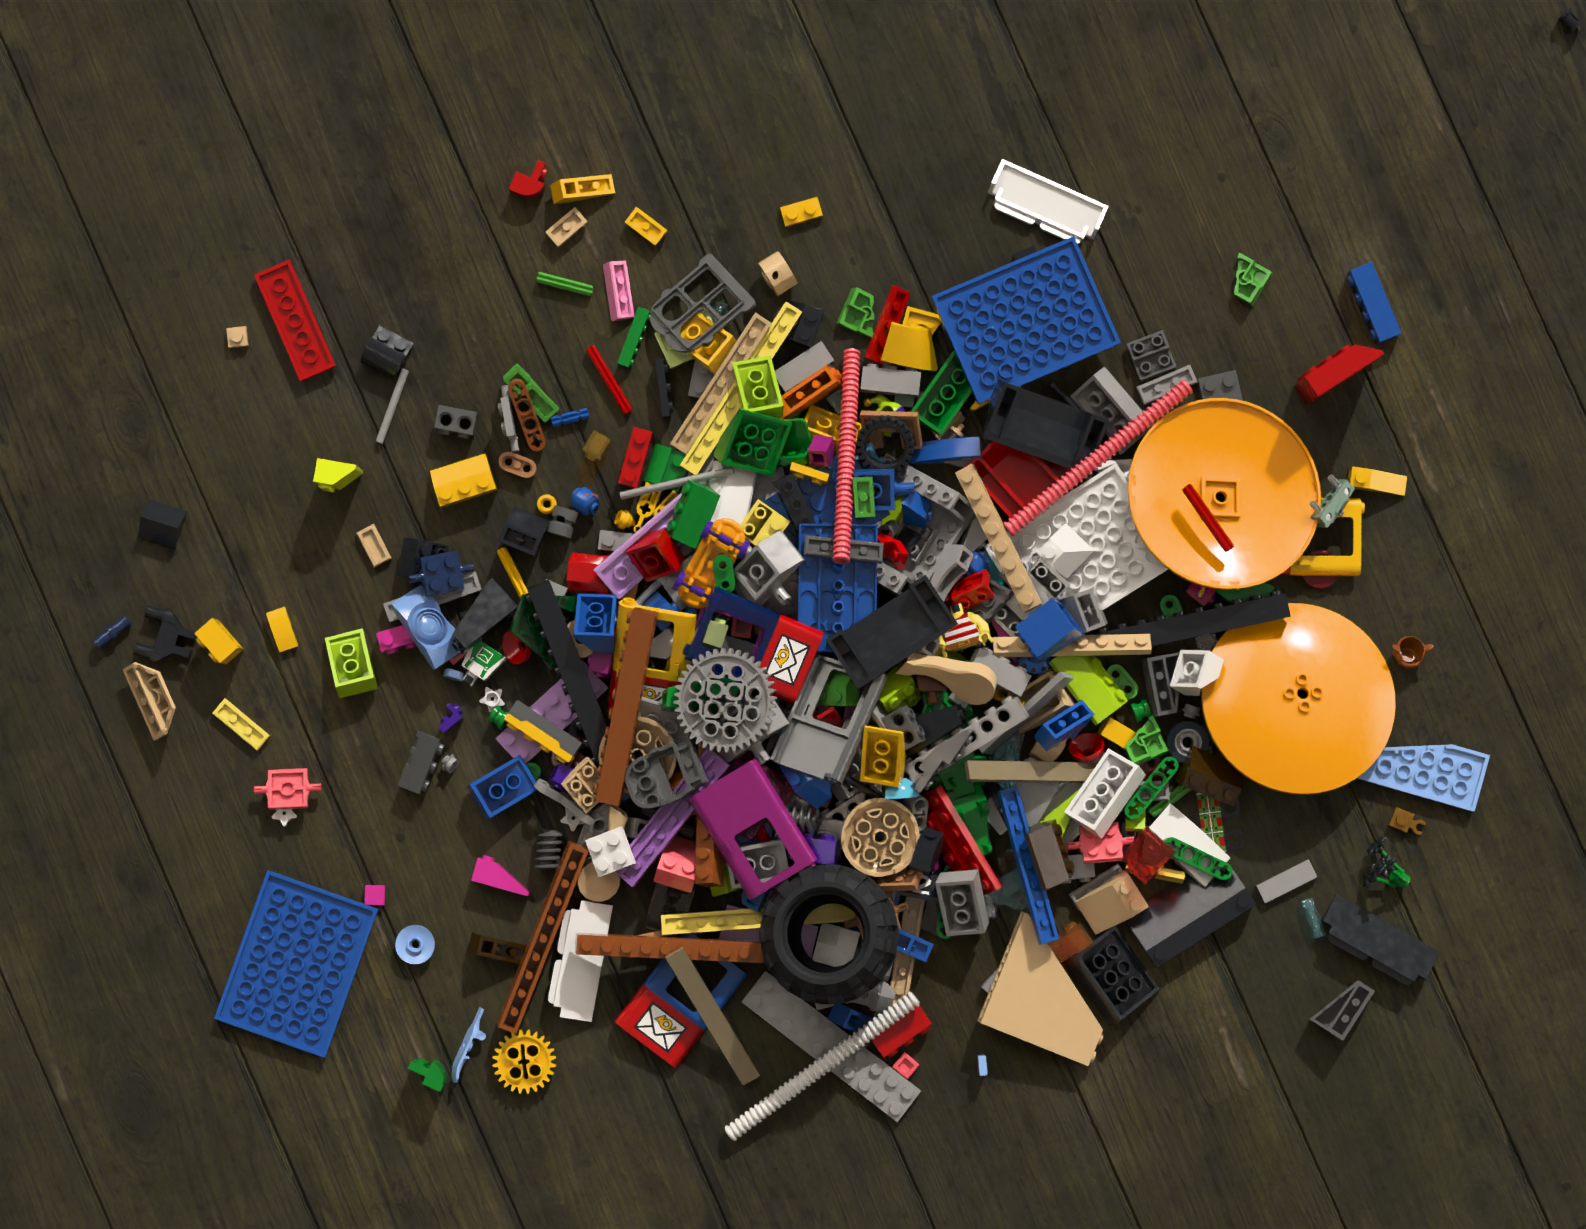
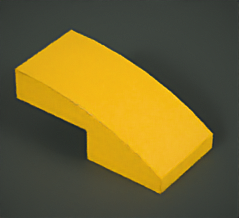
[266,607,298,652]

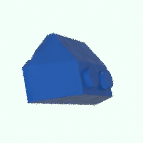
[778,764,832,809]

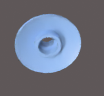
[395,925,435,964]

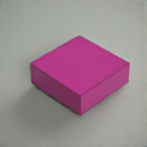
[365,885,385,905]

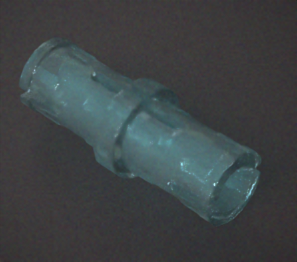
[1301,897,1326,939]

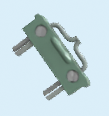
[1309,475,1355,528]

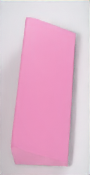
[603,261,635,321]

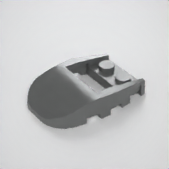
[625,738,709,808]

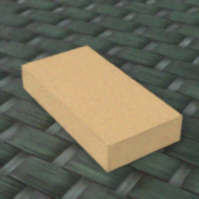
[357,524,392,568]

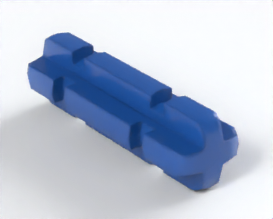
[551,408,589,427]

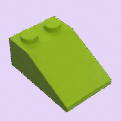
[732,356,784,418]
[325,628,378,698]

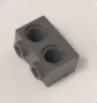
[434,405,479,439]
[882,705,926,752]

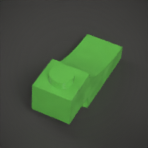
[503,363,559,422]

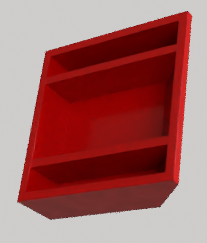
[1294,345,1384,405]
[964,441,1071,519]

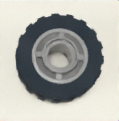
[1165,721,1210,763]

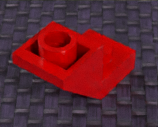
[878,531,909,570]

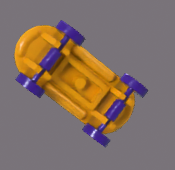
[672,518,751,611]

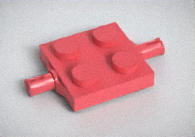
[254,768,322,810]
[1067,822,1135,864]

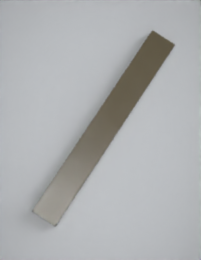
[964,760,1098,783]
[665,947,760,1085]

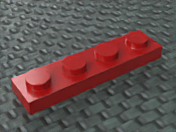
[865,285,911,365]

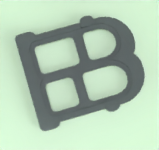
[650,253,756,353]

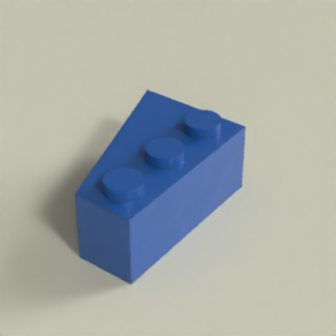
[642,590,681,632]

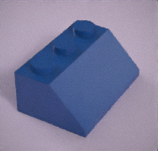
[574,594,617,653]

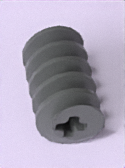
[786,804,820,834]
[534,829,563,870]

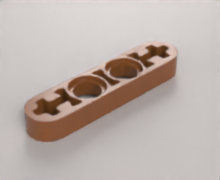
[508,379,546,451]

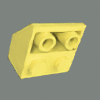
[740,499,790,545]

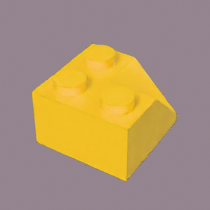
[194,618,243,664]

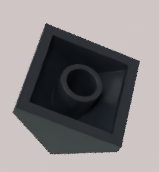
[138,500,187,549]

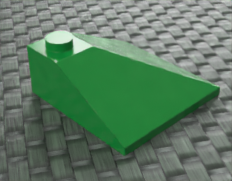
[713,408,793,477]

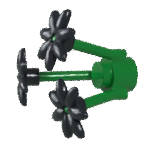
[1363,837,1410,889]

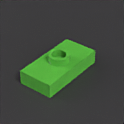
[853,476,876,518]

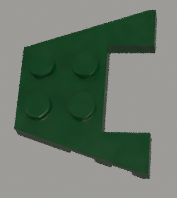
[509,594,577,668]

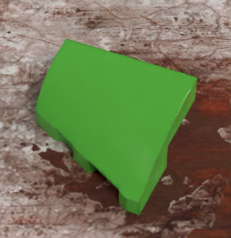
[1234,253,1273,307]
[837,287,874,339]
[1125,716,1169,765]

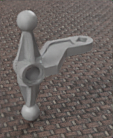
[534,779,626,847]

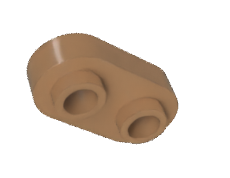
[499,452,537,479]

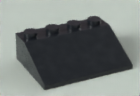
[1064,926,1160,1026]

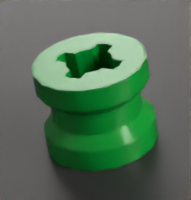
[1130,699,1152,722]
[487,705,509,730]

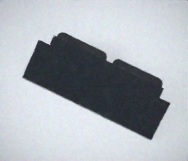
[1321,893,1439,985]

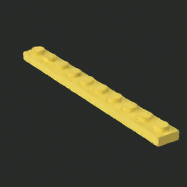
[680,302,802,475]
[661,904,855,935]

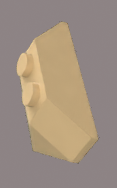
[122,662,176,741]

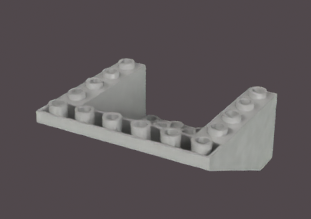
[874,453,975,597]

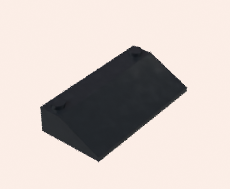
[983,380,1110,475]
[826,575,958,689]
[1126,862,1256,968]

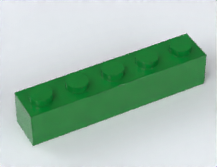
[617,307,651,369]

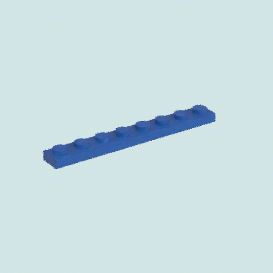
[997,786,1059,945]

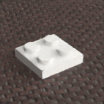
[585,826,636,877]

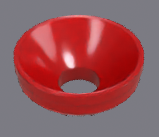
[502,630,532,664]
[1069,732,1104,763]

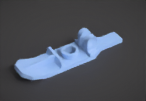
[451,1007,486,1083]

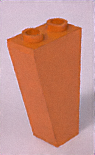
[780,365,843,419]

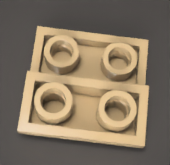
[561,757,600,813]

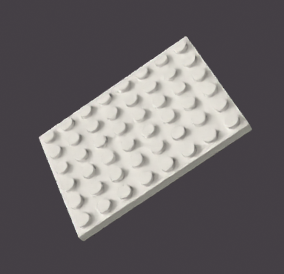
[984,463,1168,610]

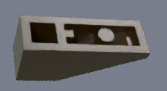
[467,932,527,964]

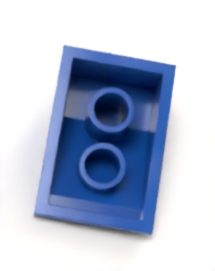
[467,755,537,820]

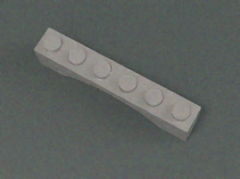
[917,544,974,656]

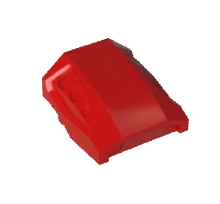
[566,552,611,595]

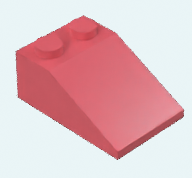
[653,835,696,893]

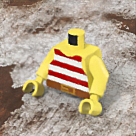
[935,603,994,658]

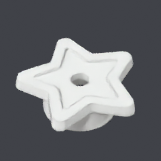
[479,687,505,712]
[561,807,584,831]
[272,809,297,827]

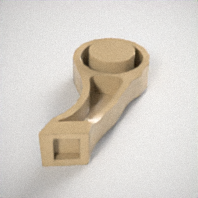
[895,652,997,705]
[577,804,628,902]

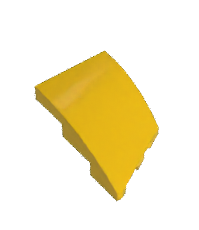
[881,322,938,371]

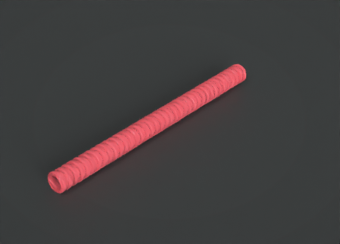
[832,348,861,564]
[1003,380,1193,536]

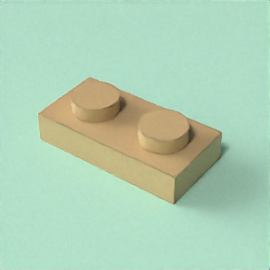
[546,207,588,248]

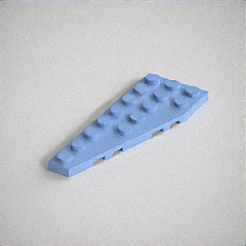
[1357,745,1490,812]

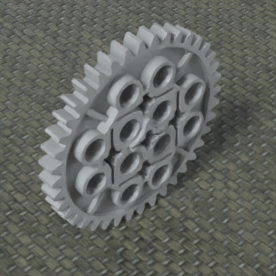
[674,648,777,753]

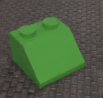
[818,671,860,706]

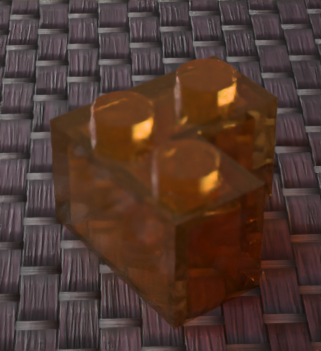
[1047,921,1094,963]

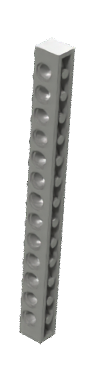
[800,696,1030,834]

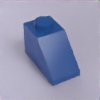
[902,488,934,529]
[828,1003,873,1032]

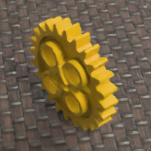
[492,1029,556,1094]

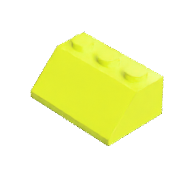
[313,458,363,493]

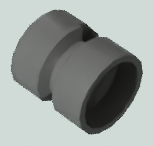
[547,506,579,539]

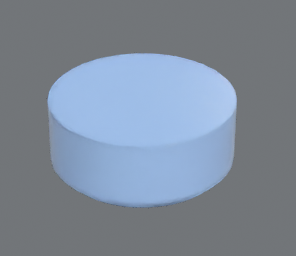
[443,668,464,681]

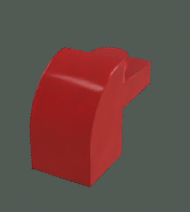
[509,160,548,198]

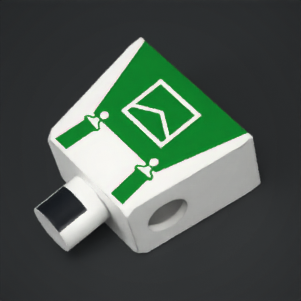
[462,641,507,686]

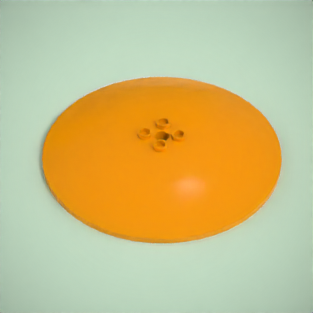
[1127,398,1321,590]
[1201,603,1396,795]

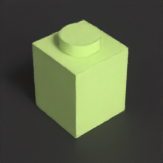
[703,617,729,648]

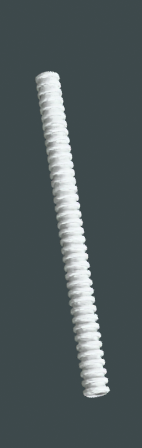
[725,991,920,1141]

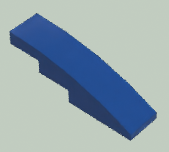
[908,437,981,465]

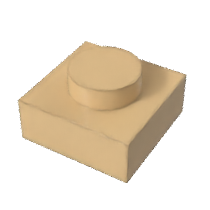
[226,326,249,348]

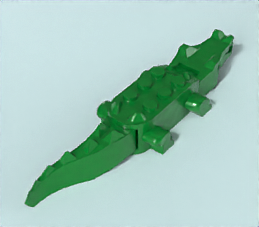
[915,692,992,855]

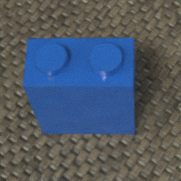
[1015,598,1085,660]

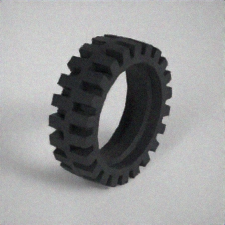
[856,415,914,473]

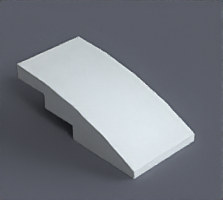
[1145,803,1230,887]

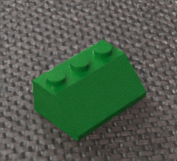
[667,479,721,549]

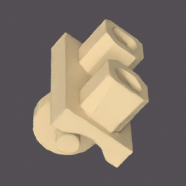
[931,411,965,440]

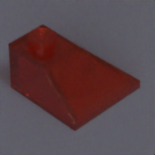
[1123,826,1176,885]

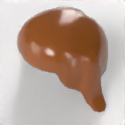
[1392,636,1434,669]

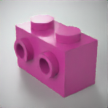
[376,625,417,655]

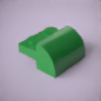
[642,444,687,493]
[407,1057,447,1092]

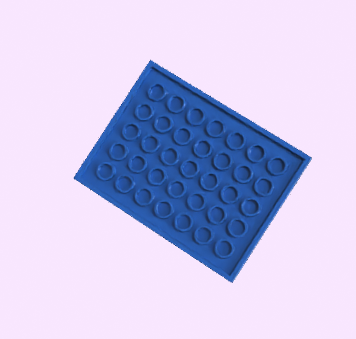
[931,236,1121,404]
[214,870,379,1058]

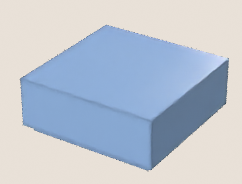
[977,1054,987,1076]

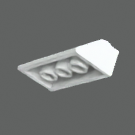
[708,460,758,524]
[1064,748,1146,839]

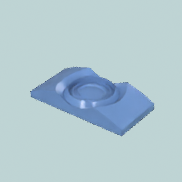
[390,585,460,670]

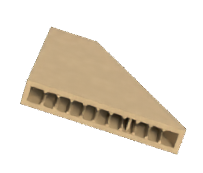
[977,911,1103,1066]

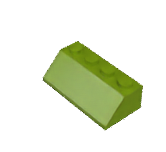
[1049,655,1128,726]

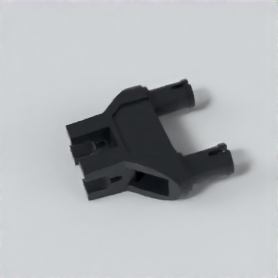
[133,605,197,663]

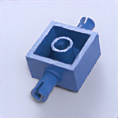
[836,468,915,511]

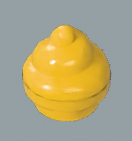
[614,510,635,529]

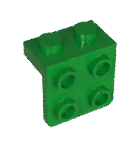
[777,418,812,466]

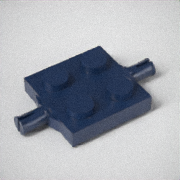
[408,551,474,596]

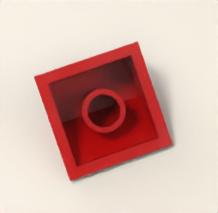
[626,528,685,582]

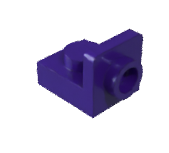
[439,703,464,733]

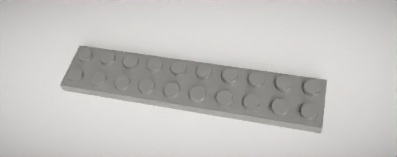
[742,971,921,1122]

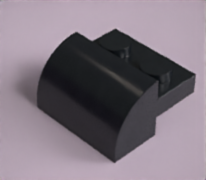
[360,325,414,380]

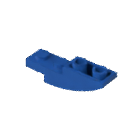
[854,926,934,962]

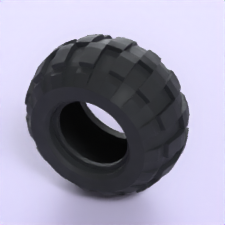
[759,864,899,1005]

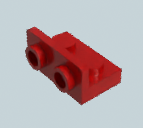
[951,569,994,611]

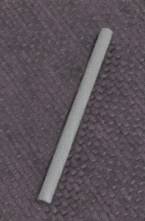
[620,466,734,500]

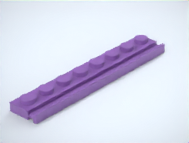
[615,747,731,887]

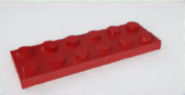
[254,259,337,382]

